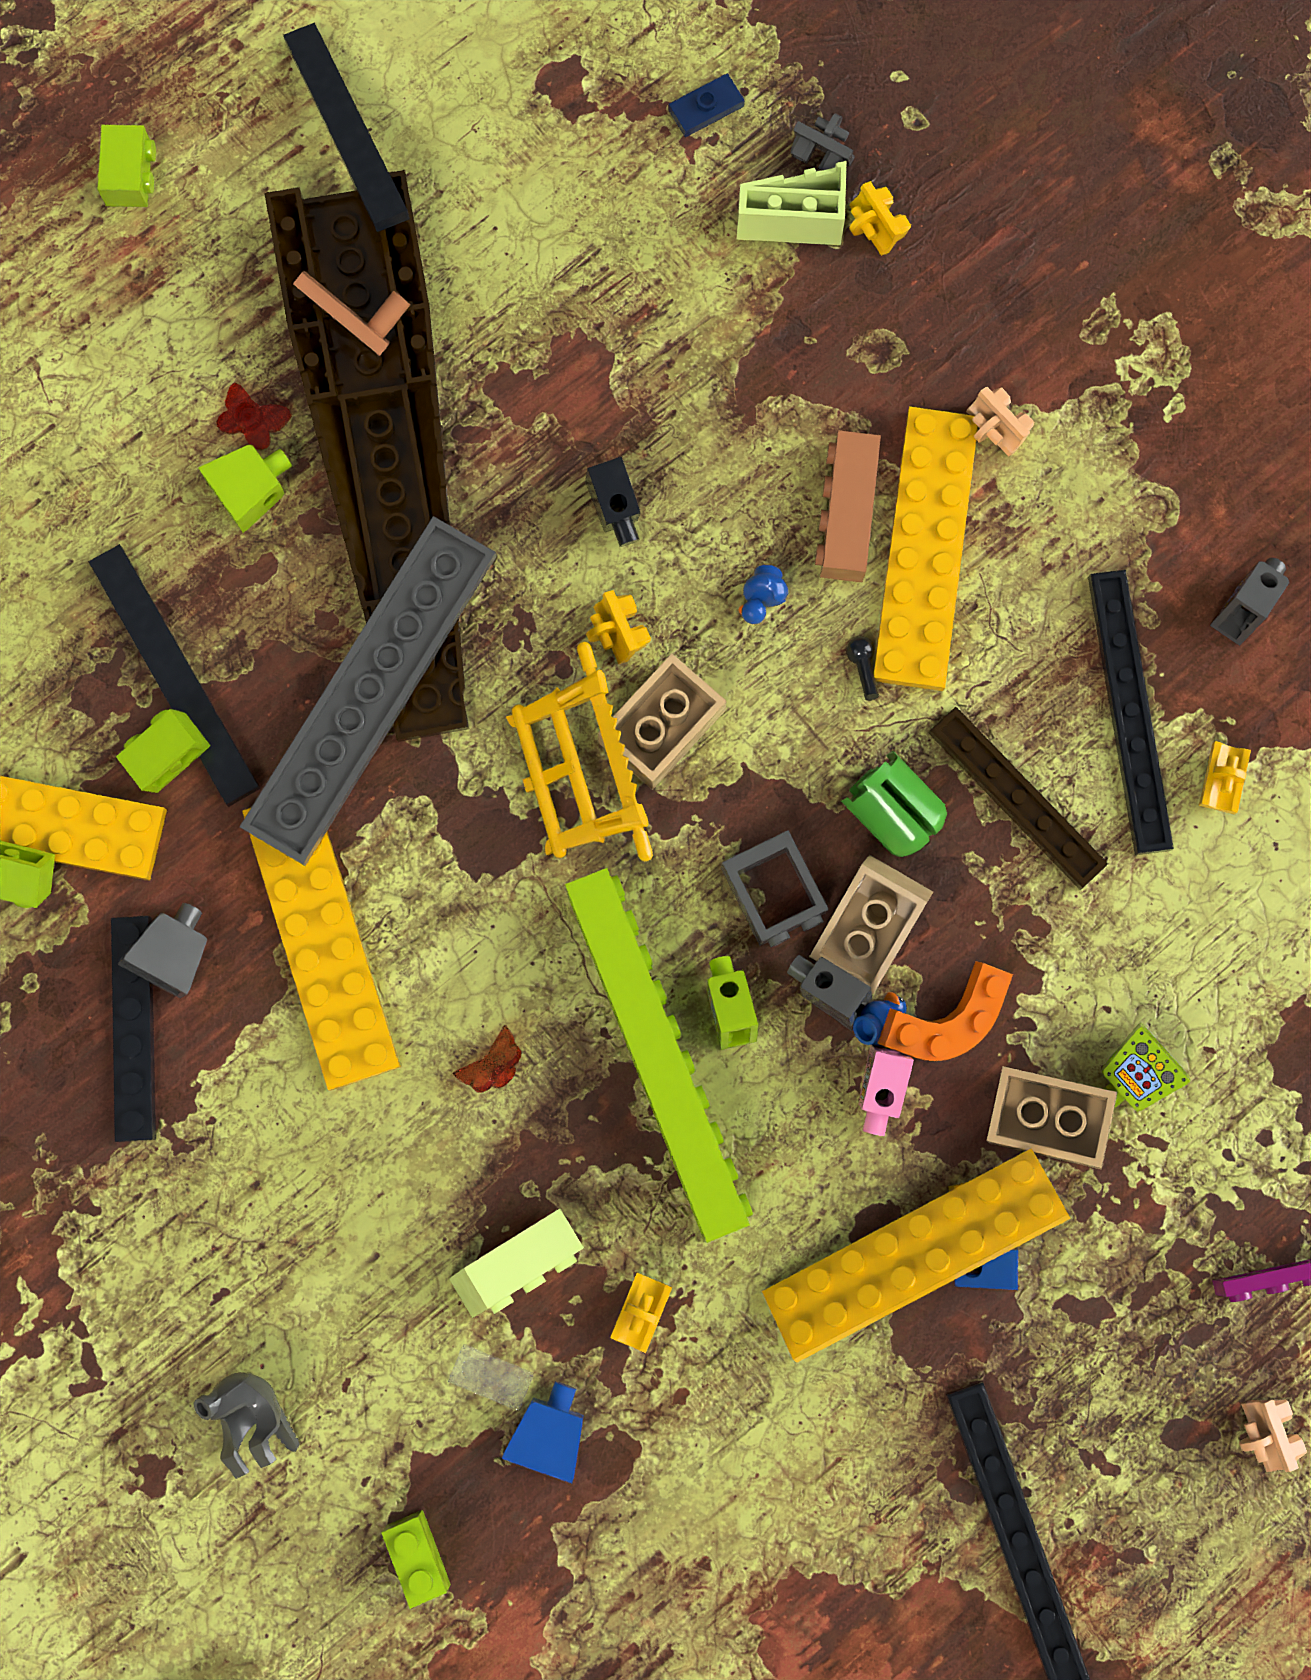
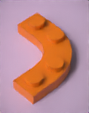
[877,961,1013,1061]

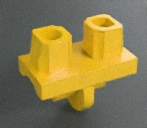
[849,181,911,256]
[586,590,651,664]
[1199,741,1251,815]
[610,1272,672,1353]

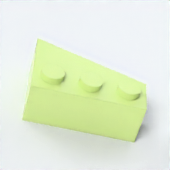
[737,161,846,245]

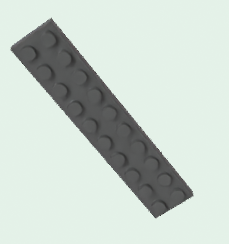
[240,516,497,866]

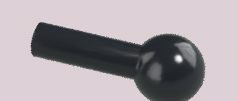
[846,636,879,701]

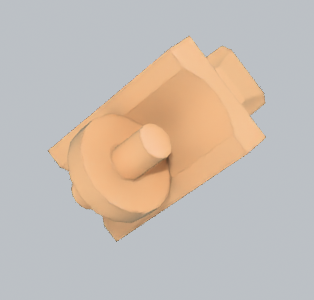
[966,387,1034,457]
[1239,1399,1307,1472]

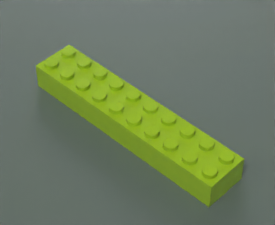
[565,868,753,1243]

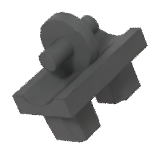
[790,113,855,171]

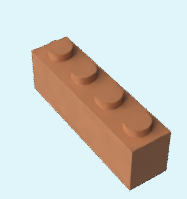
[815,430,881,583]

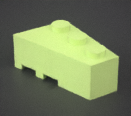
[449,1209,584,1318]

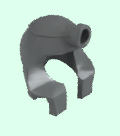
[194,1372,300,1479]

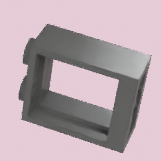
[721,830,828,947]

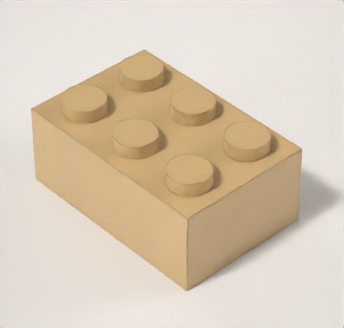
[598,653,727,790]
[987,1066,1117,1170]

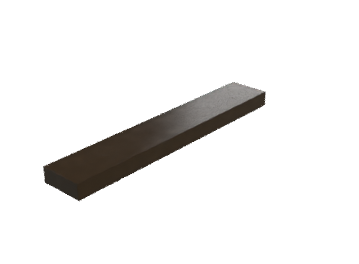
[928,707,1108,890]

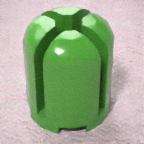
[840,751,947,857]

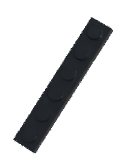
[111,916,156,1142]

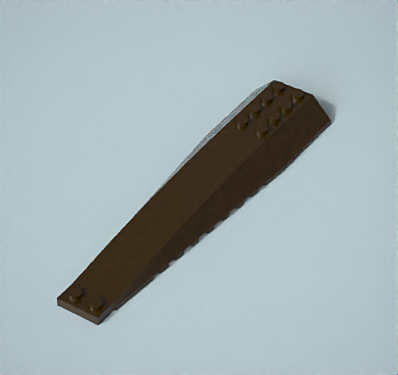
[264,170,469,742]

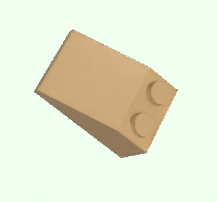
[809,855,933,994]

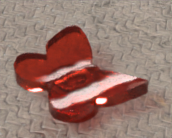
[216,383,292,450]
[452,1025,522,1093]

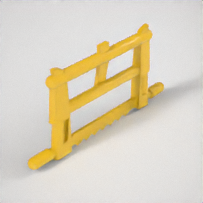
[506,641,653,862]

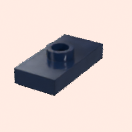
[668,73,745,138]

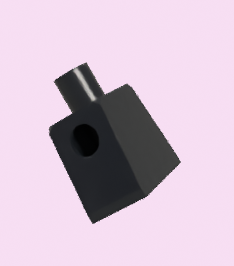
[585,456,641,547]

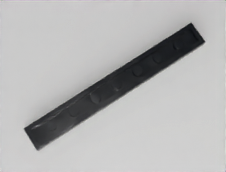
[283,22,410,232]
[88,544,260,807]
[1088,570,1174,855]
[946,1381,1090,1680]

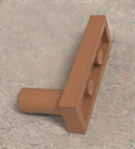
[293,271,410,356]

